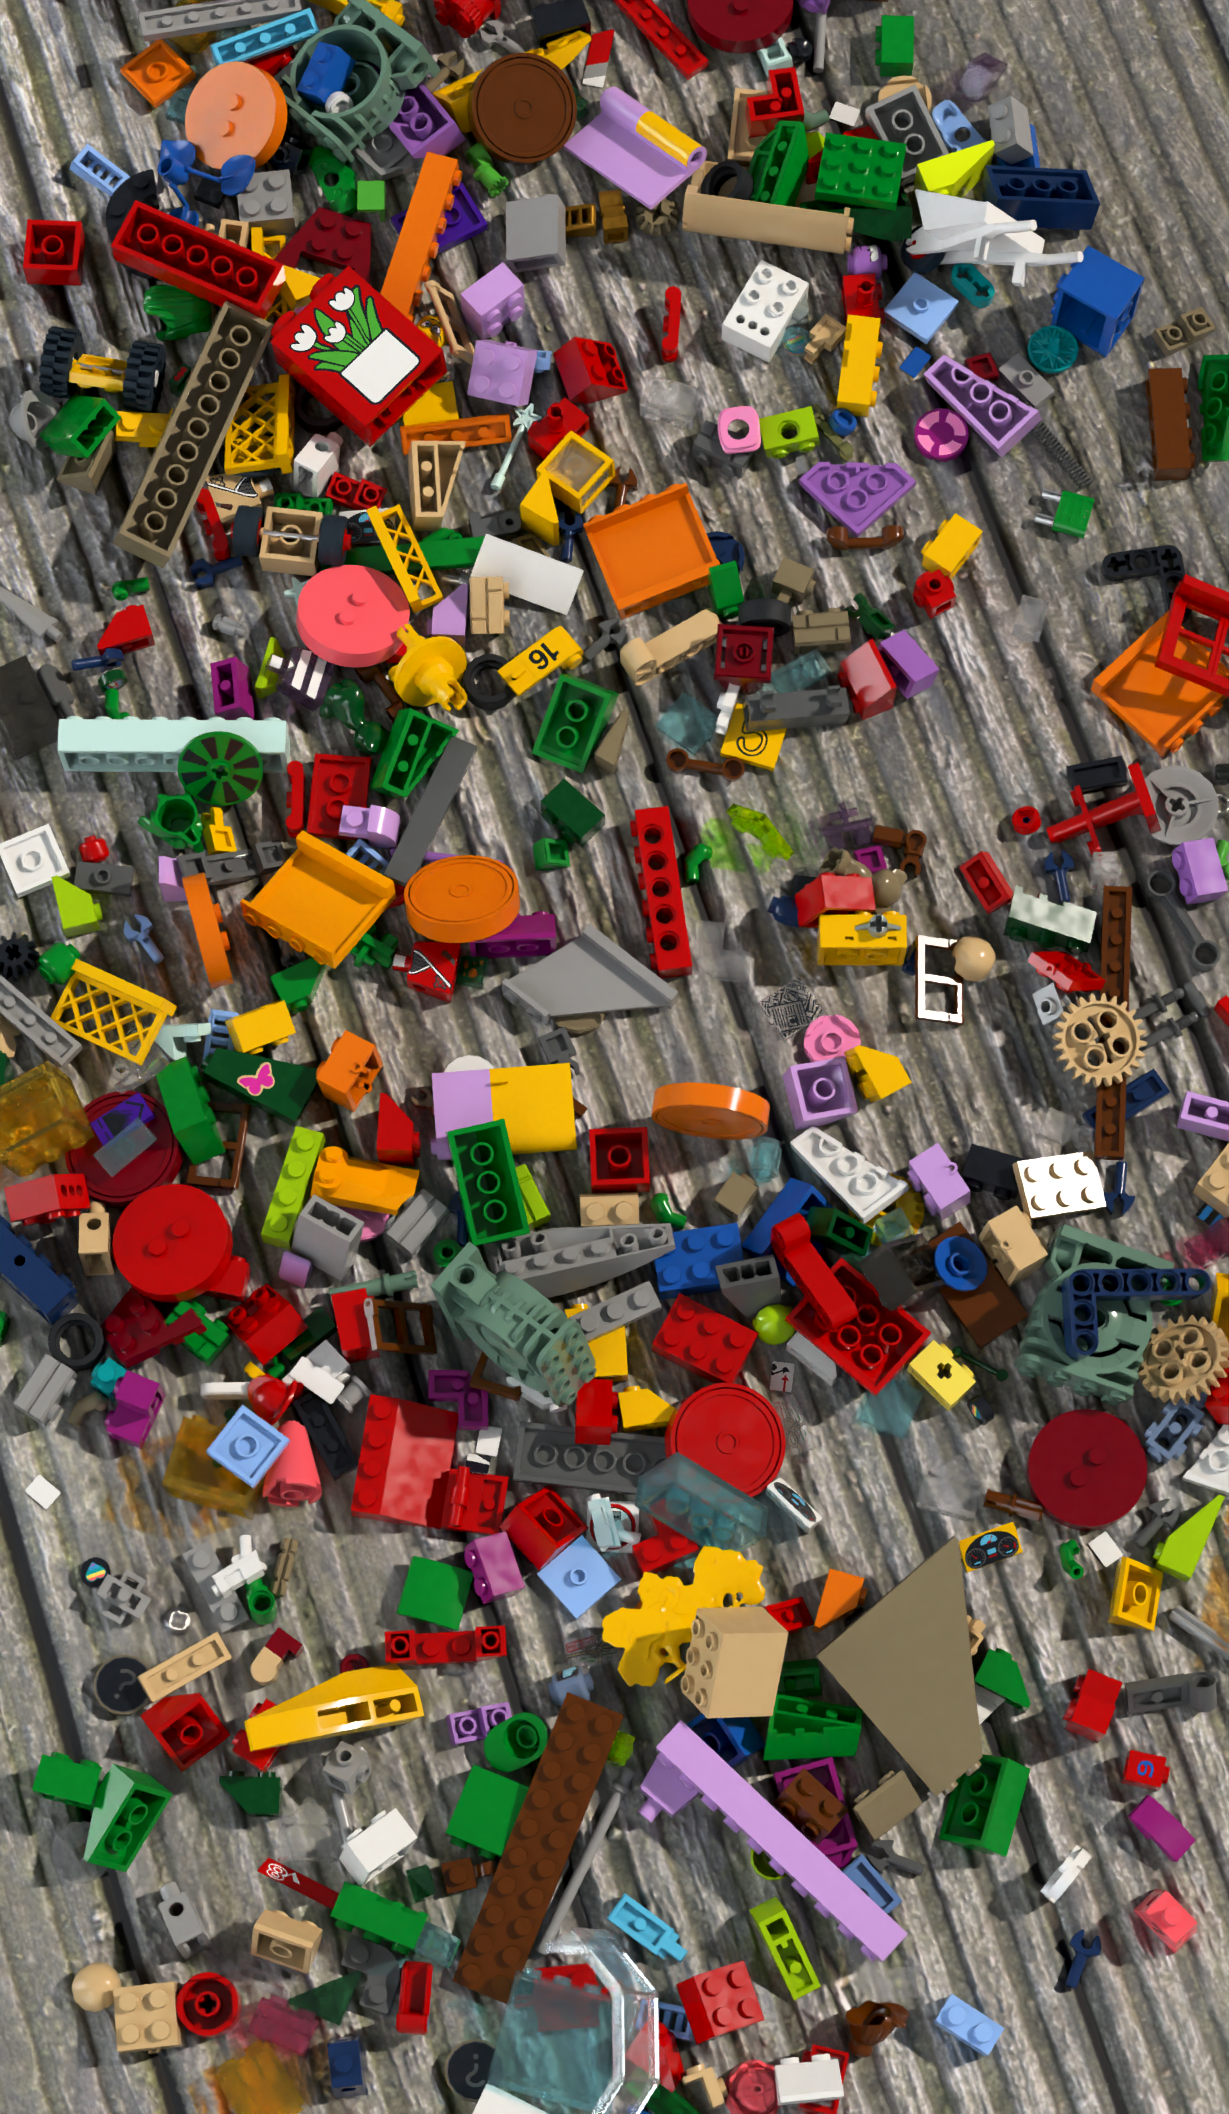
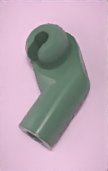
[804,109,830,130]

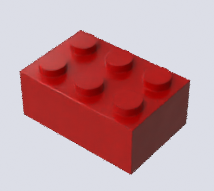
[652,1293,758,1384]

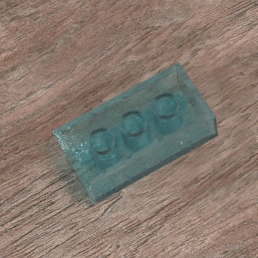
[635,1452,769,1552]

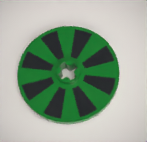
[177,731,263,806]

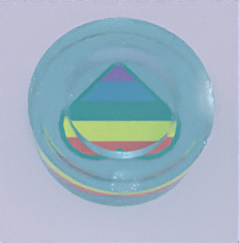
[783,327,810,355]

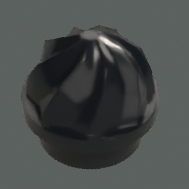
[786,38,813,65]

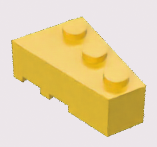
[836,315,883,417]

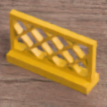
[224,374,296,475]
[50,959,177,1066]

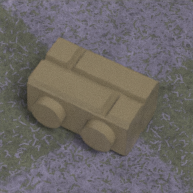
[791,608,851,655]

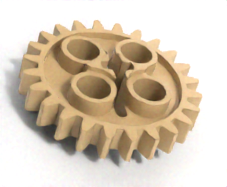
[1052,993,1147,1088]
[1138,1315,1229,1405]

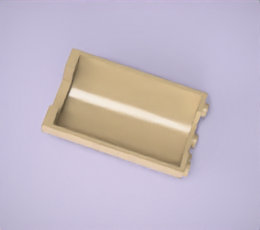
[682,161,854,254]

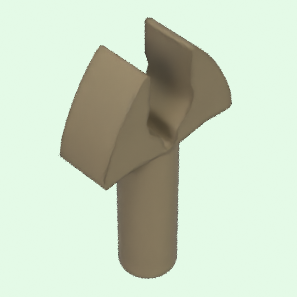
[425,52,465,93]

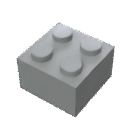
[237,169,296,236]

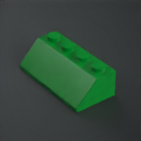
[445,1119,530,1246]

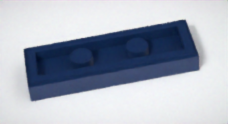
[1082,1068,1170,1134]

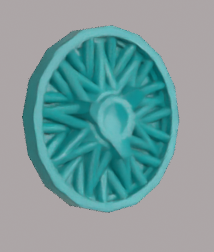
[1027,325,1079,374]

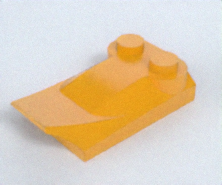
[310,1146,420,1215]

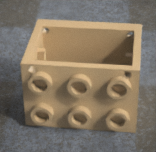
[681,1606,789,1719]

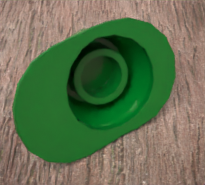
[484,1712,549,1772]

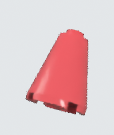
[262,1420,322,1507]

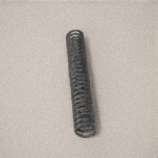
[1024,402,1093,489]

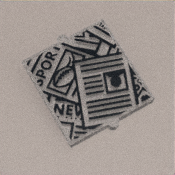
[758,976,827,1041]

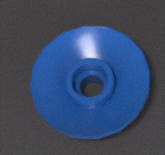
[934,1236,987,1292]

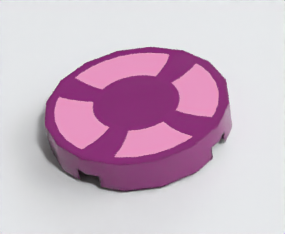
[914,408,969,462]

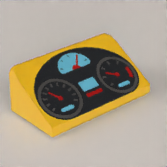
[959,1522,1023,1573]

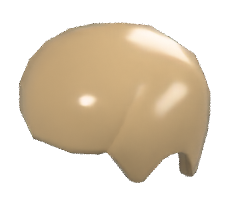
[952,935,996,982]
[72,1961,121,2012]

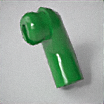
[421,528,463,542]
[111,577,150,601]

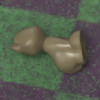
[820,847,907,915]

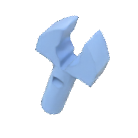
[124,914,164,964]

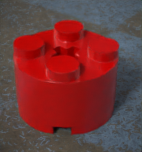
[176,1972,242,2038]

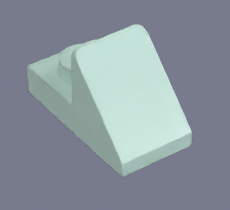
[146,1023,211,1060]

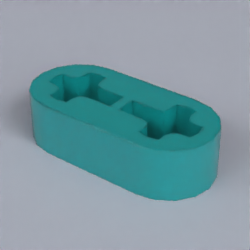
[951,263,995,308]

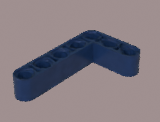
[1062,1268,1211,1360]

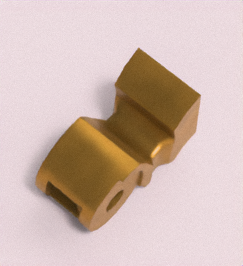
[599,189,628,244]

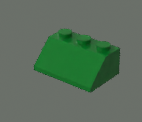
[938,1754,1030,1857]

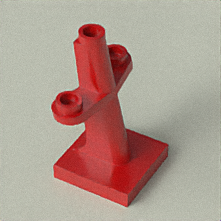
[1046,762,1161,859]

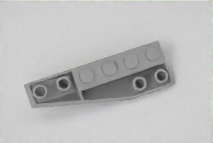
[496,1223,676,1298]

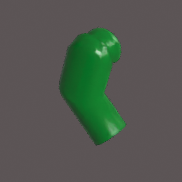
[105,688,130,719]
[684,843,713,884]
[651,1193,687,1230]
[1059,1539,1084,1579]

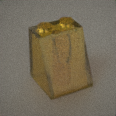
[215,2040,309,2114]

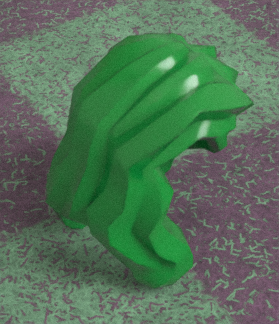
[143,284,212,342]

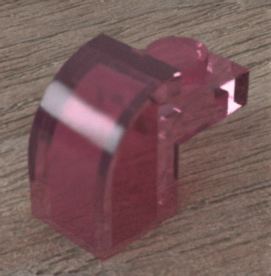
[1184,1217,1229,1270]

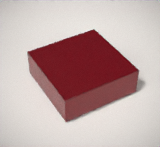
[964,352,1000,382]

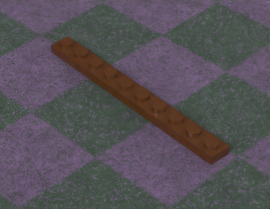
[1094,885,1132,1161]

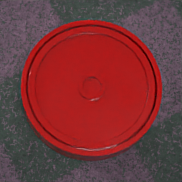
[112,1184,233,1302]
[665,1383,786,1504]

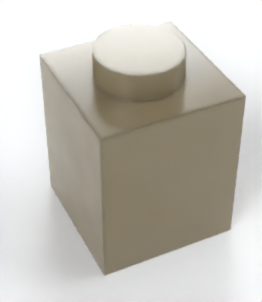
[713,1172,758,1223]

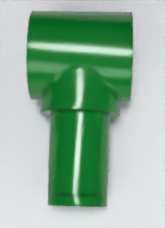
[244,1578,277,1625]

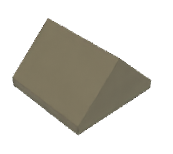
[56,430,118,495]

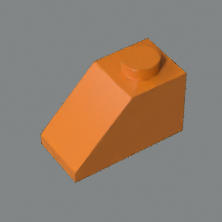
[812,1569,868,1632]

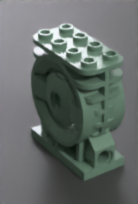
[280,0,441,163]
[1014,1224,1175,1406]
[431,1242,596,1407]

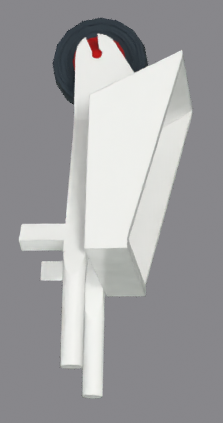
[901,189,1084,287]

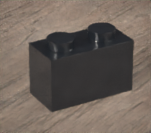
[530,0,591,50]
[962,1143,1026,1201]

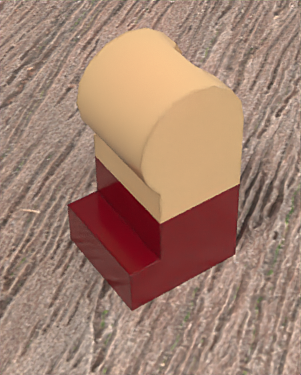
[251,1627,305,1686]

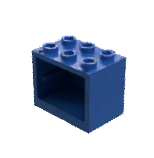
[1050,245,1145,358]

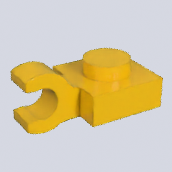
[201,807,237,855]

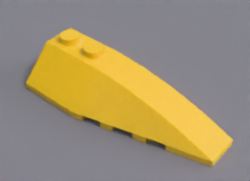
[432,31,591,133]

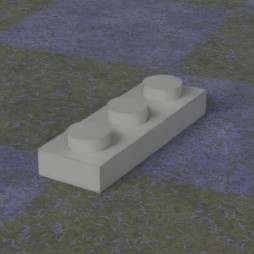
[569,1281,662,1343]
[182,1540,250,1634]

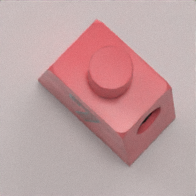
[1133,1889,1197,1953]

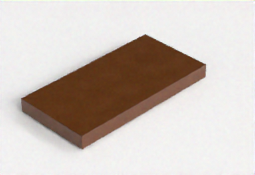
[912,1222,1029,1350]

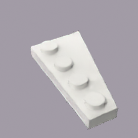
[790,1125,909,1224]

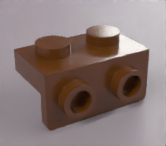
[773,1768,849,1845]

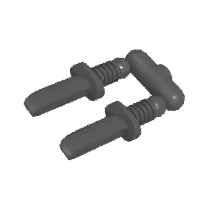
[1132,981,1210,1050]

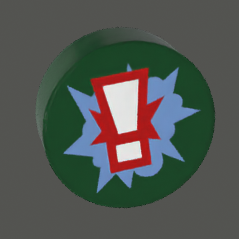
[98,669,128,693]

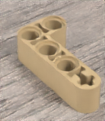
[620,608,722,686]

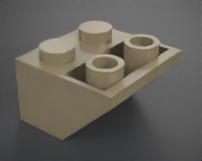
[850,1770,922,1843]

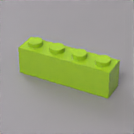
[261,1126,326,1250]

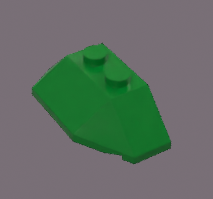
[748,120,809,207]

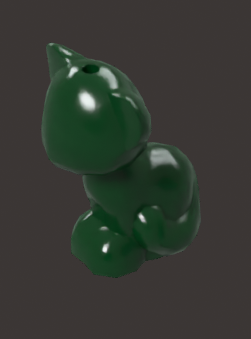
[319,679,390,755]

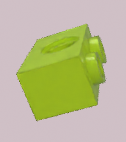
[759,406,821,459]

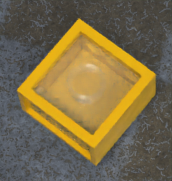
[536,431,615,515]

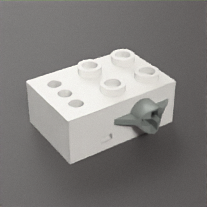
[721,260,809,363]

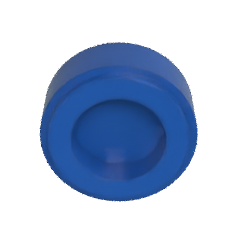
[828,408,857,436]

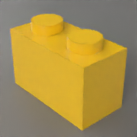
[921,513,983,580]
[225,1000,296,1055]

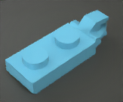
[607,1893,688,1963]

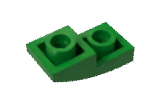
[273,493,334,517]

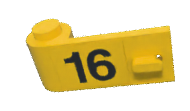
[497,626,584,697]

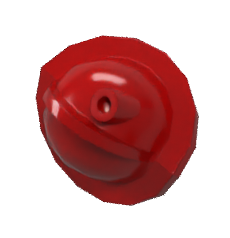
[247,1373,304,1426]

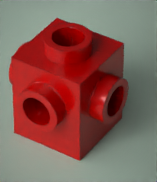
[912,569,957,619]

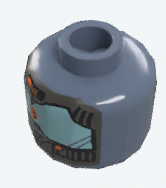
[548,1666,595,1707]

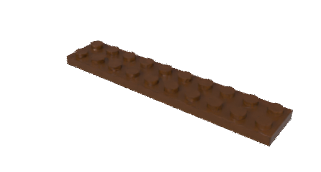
[452,1692,624,2005]

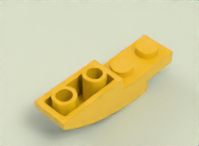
[113,409,226,447]

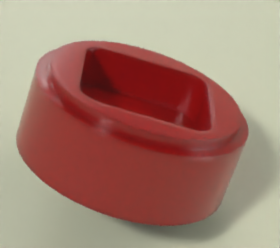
[1011,806,1041,835]

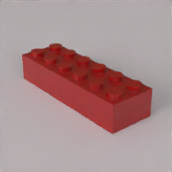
[111,200,286,319]

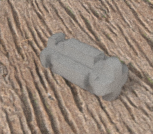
[212,614,247,639]

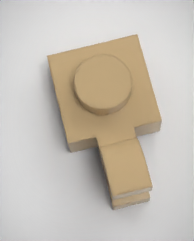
[804,314,846,365]

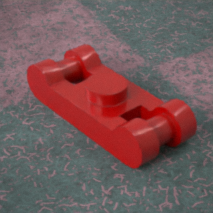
[661,286,681,363]
[196,488,231,562]
[285,761,305,839]

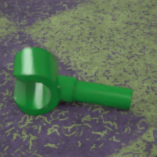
[267,1354,287,1380]

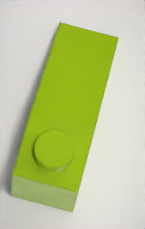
[1153,1494,1225,1582]
[749,1896,821,2000]

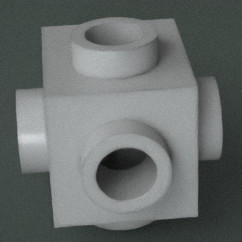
[1032,982,1078,1026]
[322,1741,371,1796]

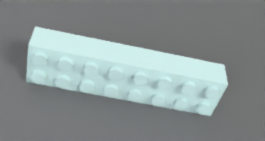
[57,716,290,773]

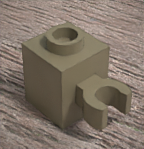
[772,557,817,605]

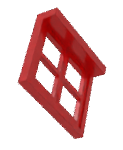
[1155,574,1229,697]

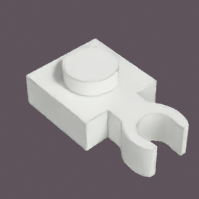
[715,683,740,735]

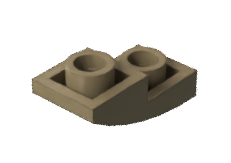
[1151,307,1216,357]

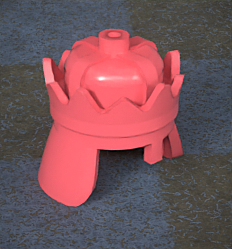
[724,2059,781,2114]

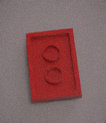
[307,753,372,841]

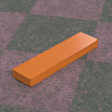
[399,413,512,455]

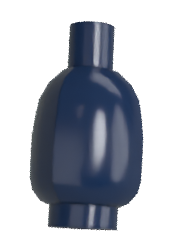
[768,895,799,928]

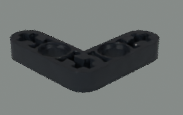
[1101,545,1192,623]

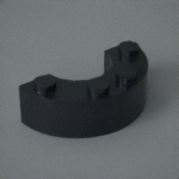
[105,169,161,281]

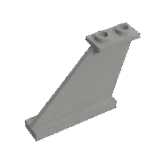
[502,923,679,1025]

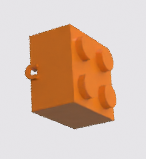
[316,1030,383,1112]

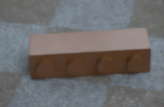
[1145,368,1195,481]

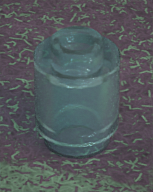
[749,1137,782,1182]

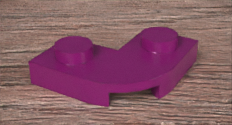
[428,1370,488,1430]

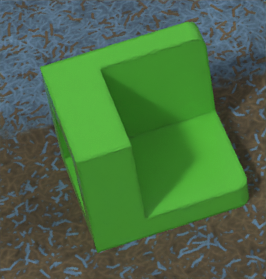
[357,181,386,222]

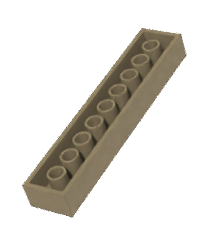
[112,300,274,569]

